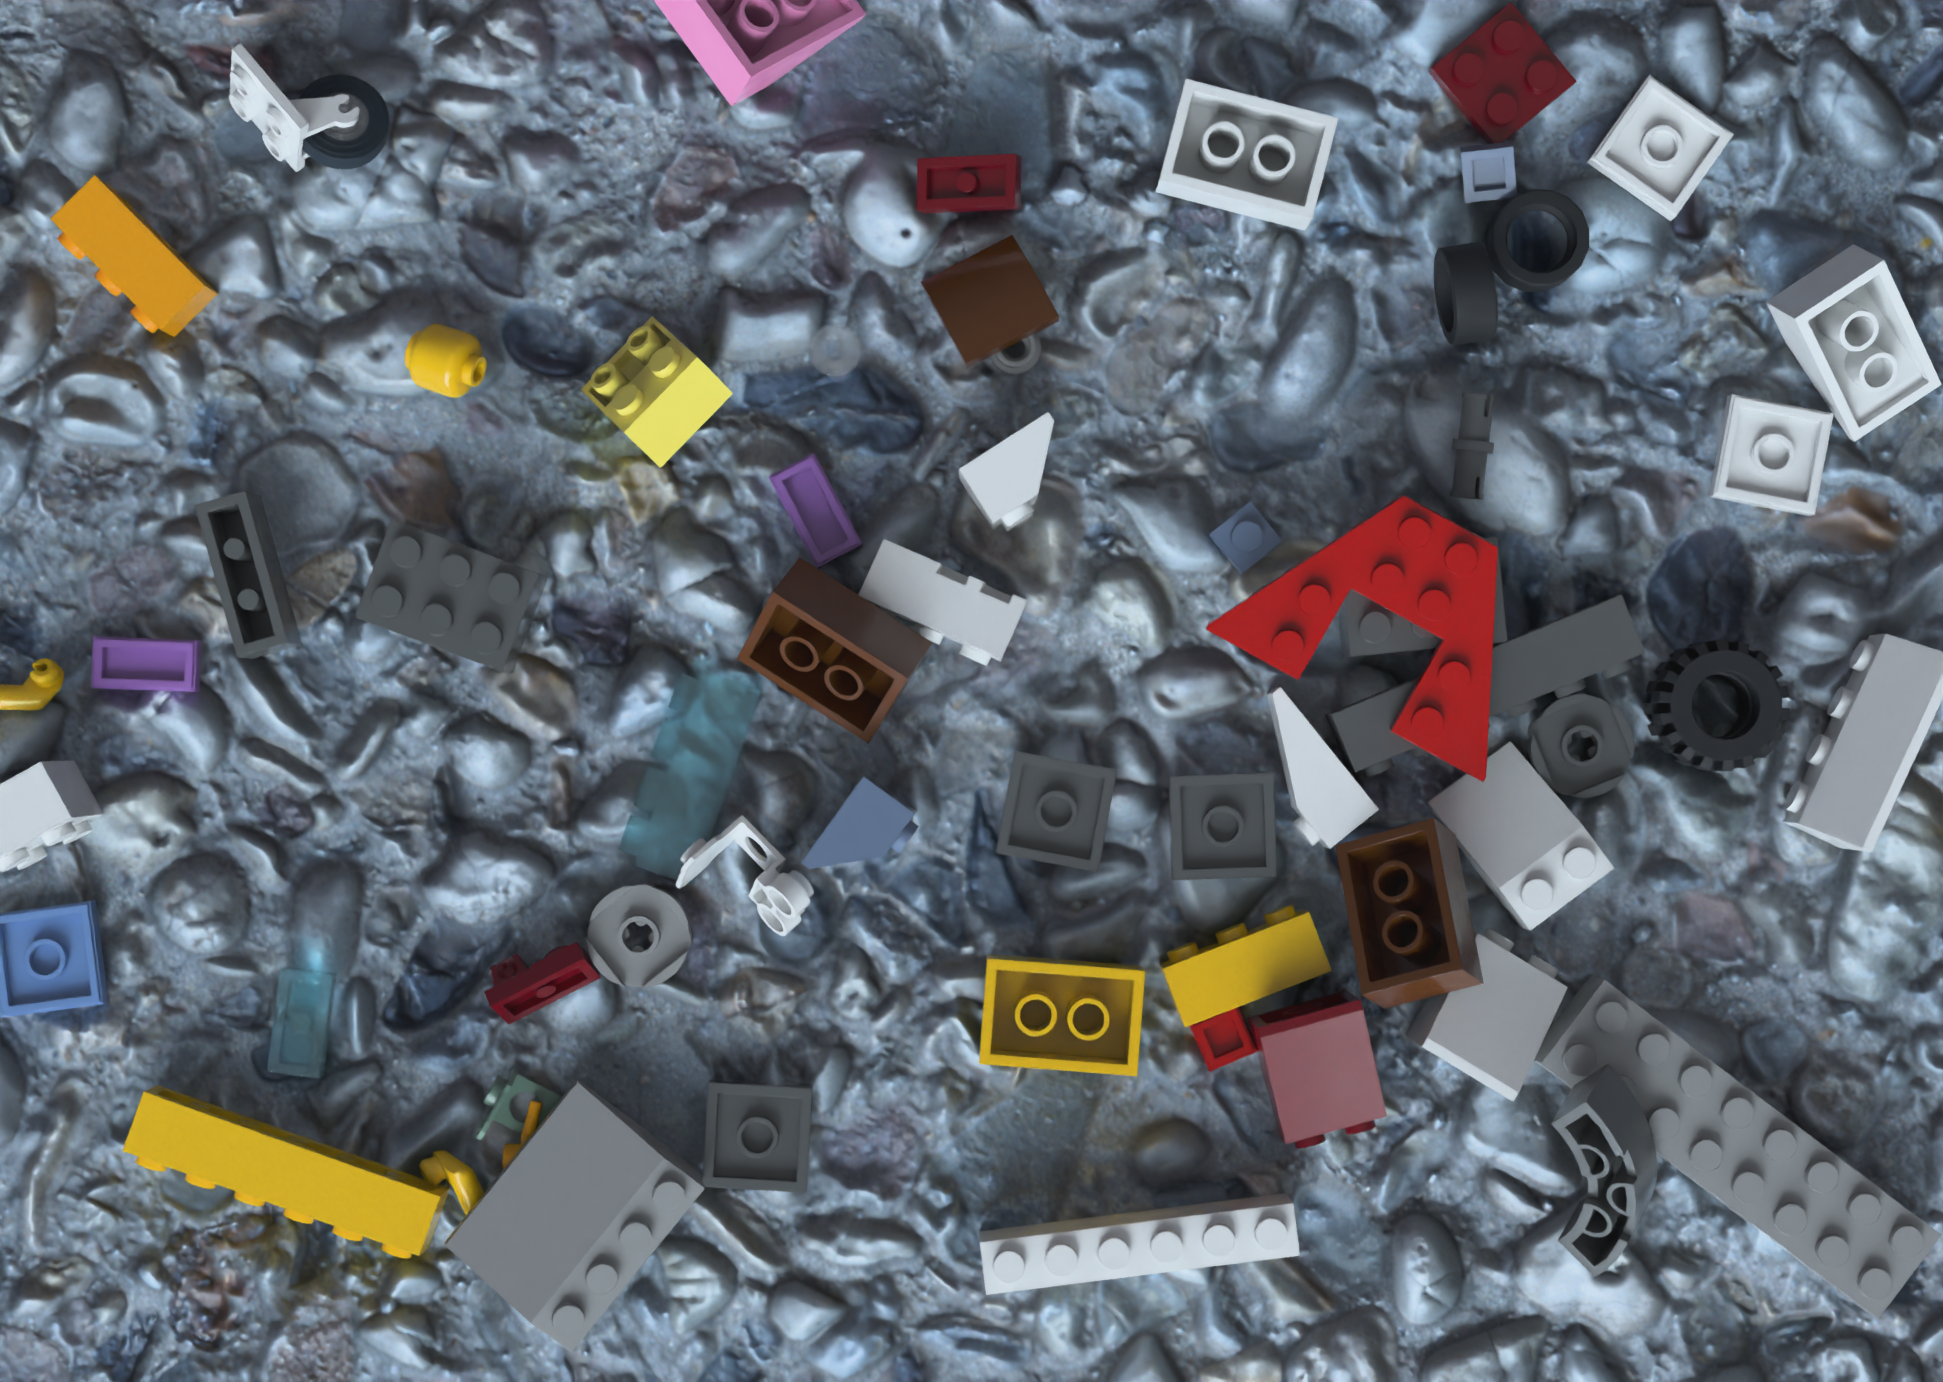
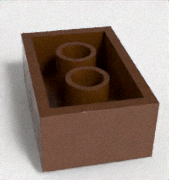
[737,557,932,744]
[1336,818,1484,1009]

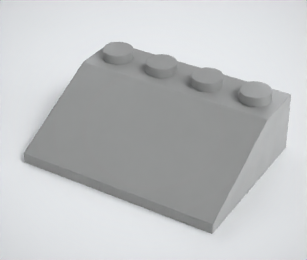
[445,1079,705,1352]

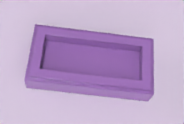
[769,453,863,569]
[91,636,202,692]

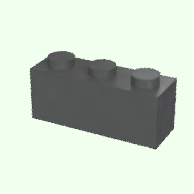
[195,491,302,659]

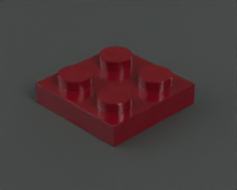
[1428,2,1577,144]

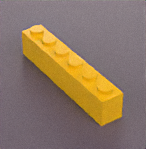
[122,1085,450,1259]

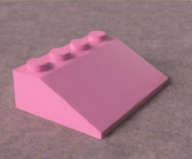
[654,0,866,106]

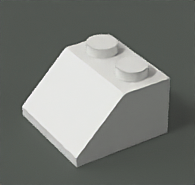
[959,412,1054,532]

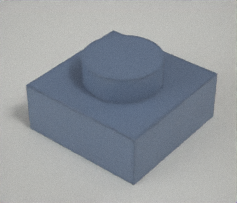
[1460,141,1517,203]
[1209,501,1283,575]

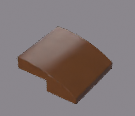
[921,235,1059,368]

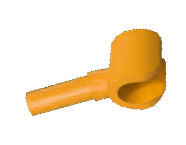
[503,1100,543,1169]

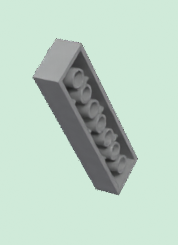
[1534,975,1941,1319]

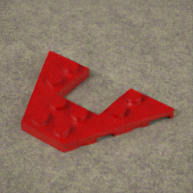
[1206,494,1498,782]

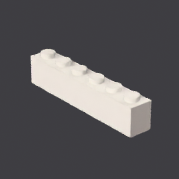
[979,1193,1300,1295]

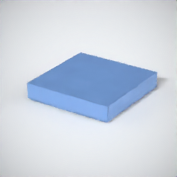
[0,900,109,1018]

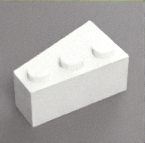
[858,539,1028,666]

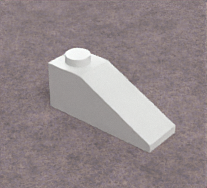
[1267,687,1379,849]

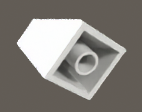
[1405,928,1568,1102]

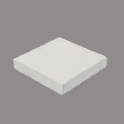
[1587,75,1734,221]
[1709,394,1834,516]

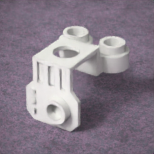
[675,815,814,936]

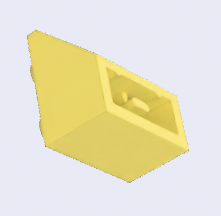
[580,316,733,468]

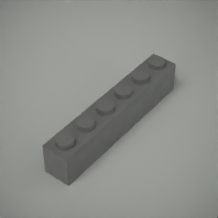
[1325,595,1646,778]

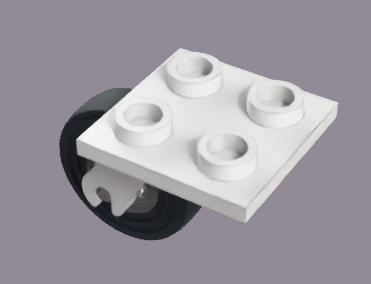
[229,43,390,172]

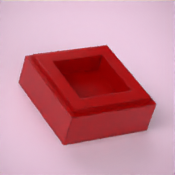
[1190,1007,1257,1072]

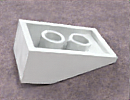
[1766,244,1942,442]
[1426,741,1614,931]

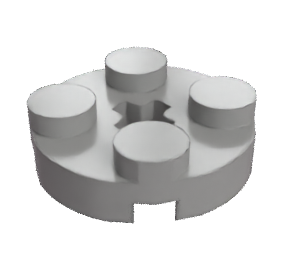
[587,883,693,988]

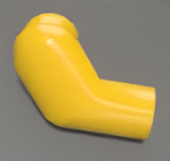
[0,658,64,711]
[419,1150,484,1215]

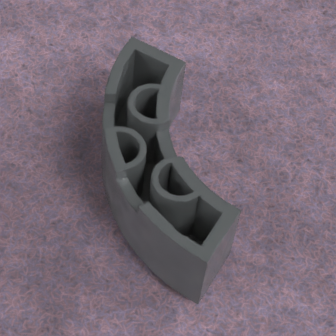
[1551,1064,1657,1277]

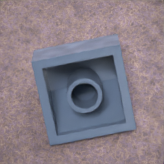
[801,775,919,869]

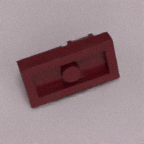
[916,154,1022,213]
[484,942,601,1025]

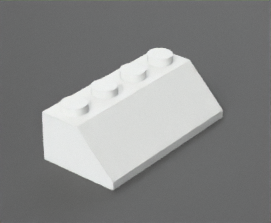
[1784,634,1943,852]

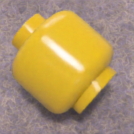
[404,323,487,398]

